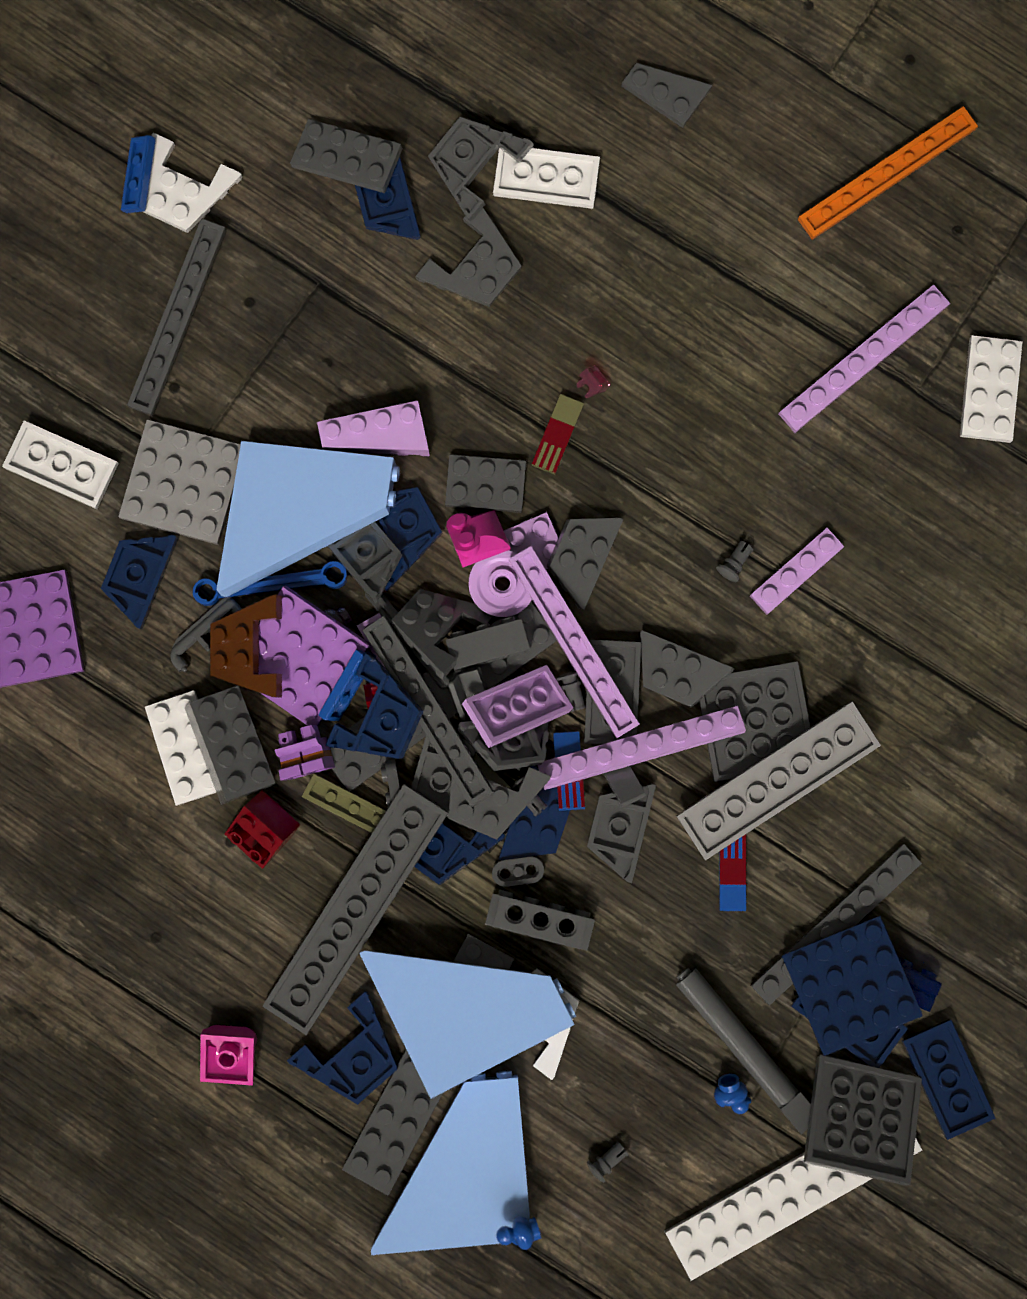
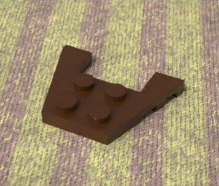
[210,595,282,698]

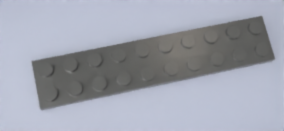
[330,602,557,792]
[263,784,449,1035]
[342,934,514,1196]

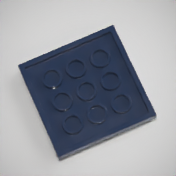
[782,916,923,1056]

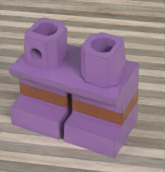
[275,725,335,781]

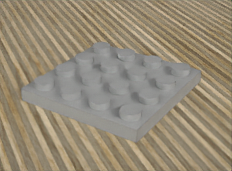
[118,420,241,545]

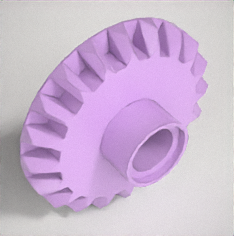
[469,550,532,617]

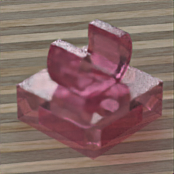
[576,366,611,398]

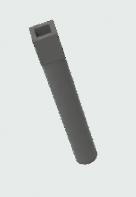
[675,967,811,1134]

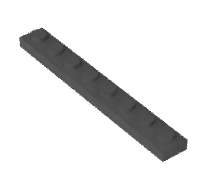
[127,218,226,416]
[363,616,495,807]
[750,844,922,1006]

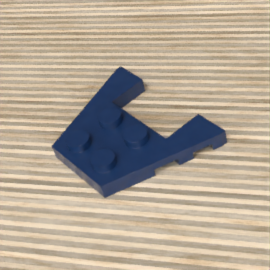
[379,487,443,591]
[326,653,424,759]
[415,824,506,885]
[287,991,398,1105]

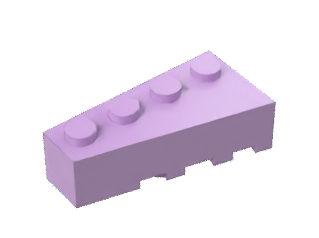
[317,401,430,456]

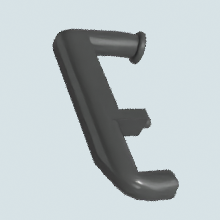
[170,597,243,672]

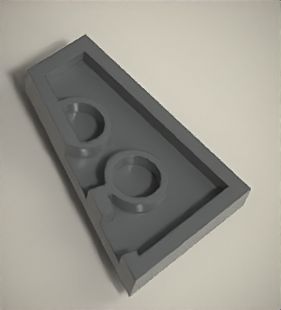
[622,63,712,128]

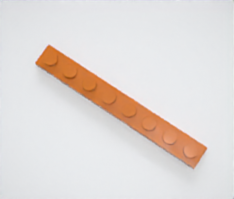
[798,106,978,240]

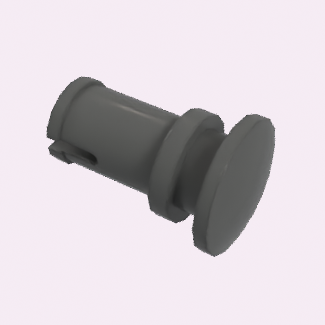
[716,541,753,582]
[556,671,586,712]
[510,775,548,817]
[586,1141,629,1183]

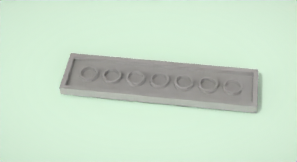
[676,701,881,860]

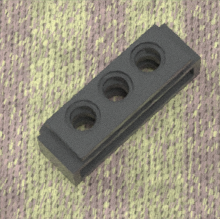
[485,889,595,951]

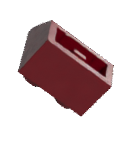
[224,790,300,869]

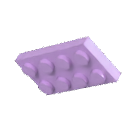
[462,665,573,748]

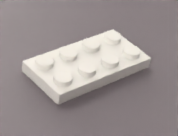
[493,148,600,209]
[960,335,1022,443]
[2,421,119,509]
[145,691,216,806]

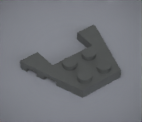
[428,117,534,222]
[415,208,521,307]
[391,589,496,679]
[448,738,551,840]

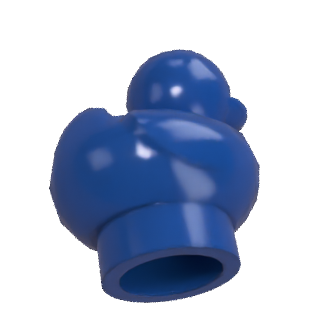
[714,1074,752,1114]
[496,1216,541,1250]

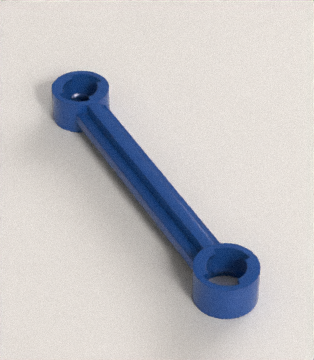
[193,561,348,606]

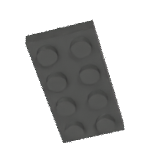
[290,119,402,193]
[584,640,641,745]

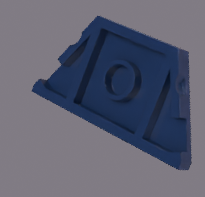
[355,157,421,240]
[101,535,178,630]
[499,766,570,861]

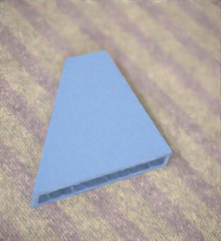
[217,441,400,597]
[359,950,576,1098]
[371,1071,530,1255]

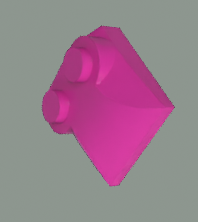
[446,510,511,567]
[200,1025,257,1085]

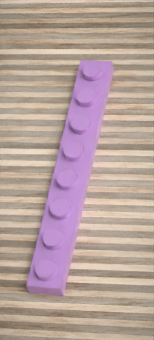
[779,285,950,433]
[509,546,640,738]
[537,706,746,790]

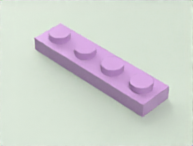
[750,528,844,615]

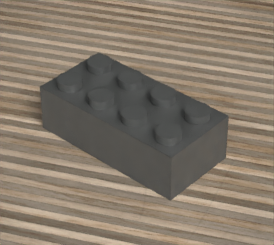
[185,686,275,805]

